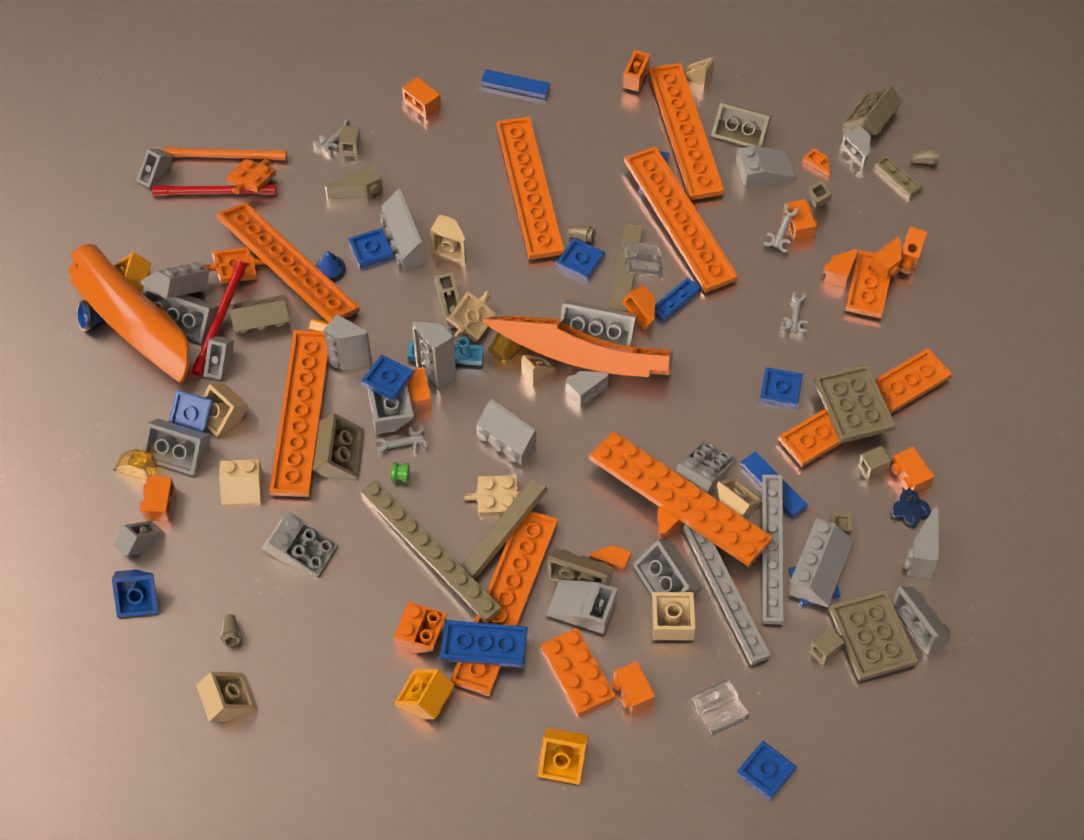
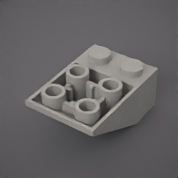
[675,440,736,495]
[262,511,338,577]
[546,580,618,634]

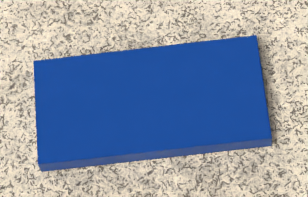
[440,620,528,668]

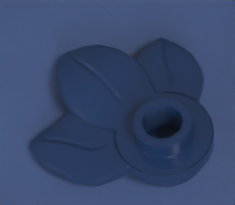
[892,489,931,528]

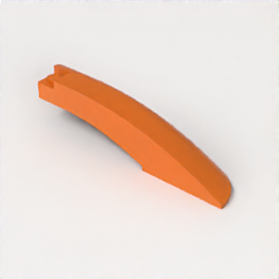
[68,244,190,383]
[483,316,673,377]

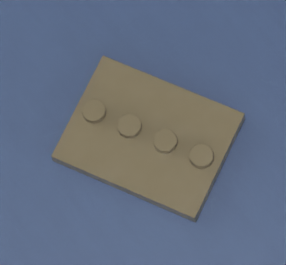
[813,364,896,443]
[828,590,919,681]

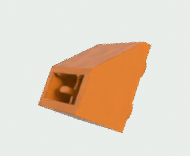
[394,601,447,653]

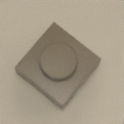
[831,512,852,535]

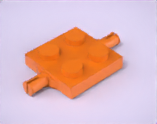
[227,158,276,195]
[203,247,266,284]

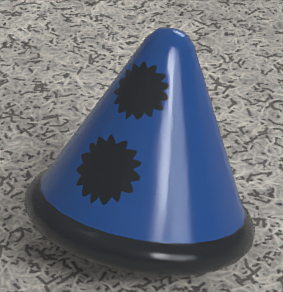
[316,251,346,281]
[77,300,104,332]

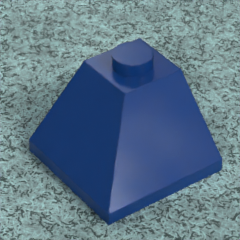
[112,569,159,618]

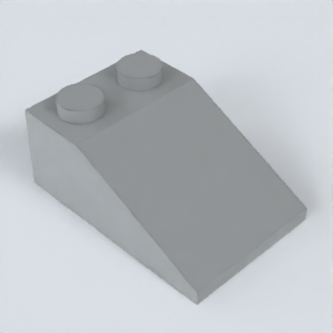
[736,146,796,189]
[904,507,939,579]

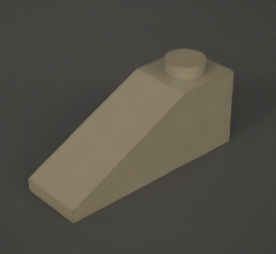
[325,164,383,199]
[433,272,460,329]

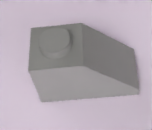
[841,126,871,167]
[136,149,173,188]
[203,336,234,380]
[565,371,609,406]
[114,521,164,556]

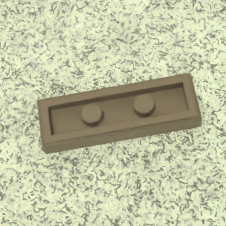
[873,155,923,199]

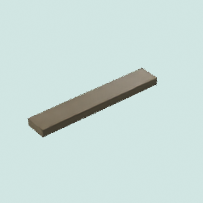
[609,223,643,312]
[461,479,548,579]

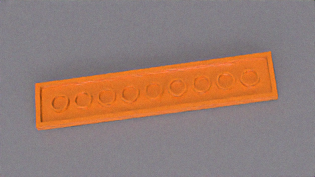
[648,63,724,200]
[496,116,564,260]
[624,146,738,293]
[217,202,360,323]
[269,330,328,497]
[778,348,952,467]
[589,431,773,567]
[451,511,558,697]

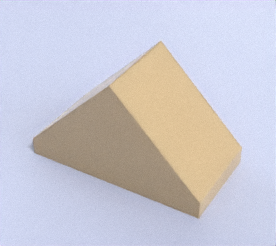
[684,57,714,87]
[521,355,556,385]

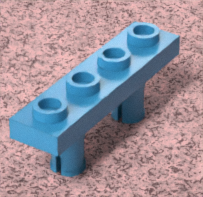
[407,337,484,366]

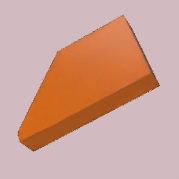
[803,148,831,177]
[589,545,631,572]

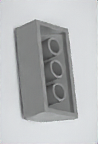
[380,189,424,270]
[142,286,219,344]
[560,300,638,346]
[412,321,457,391]
[789,518,854,607]

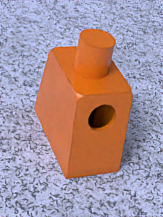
[900,227,927,274]

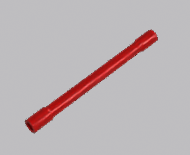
[152,184,277,196]
[191,261,247,376]

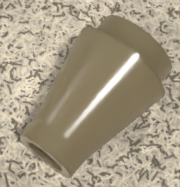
[912,148,939,165]
[568,226,596,244]
[221,614,241,646]

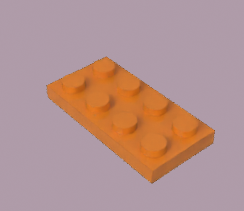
[845,250,891,319]
[540,628,615,717]

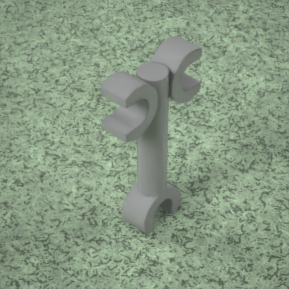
[313,119,356,157]
[763,204,798,253]
[780,291,808,336]
[375,425,428,455]

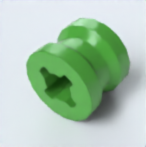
[391,462,410,483]

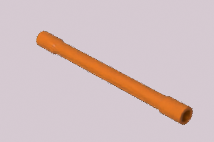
[164,147,287,161]

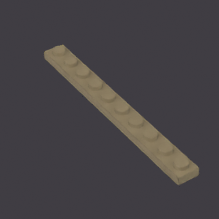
[360,480,502,623]

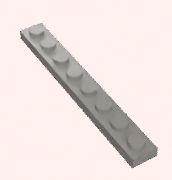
[762,475,783,625]
[683,525,770,665]

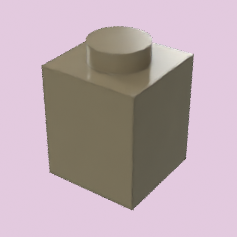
[339,126,361,154]
[806,179,832,209]
[858,446,891,479]
[810,627,844,664]

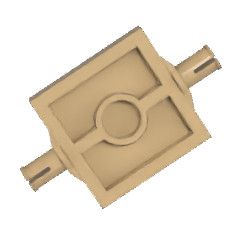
[446,291,496,342]
[464,475,521,515]

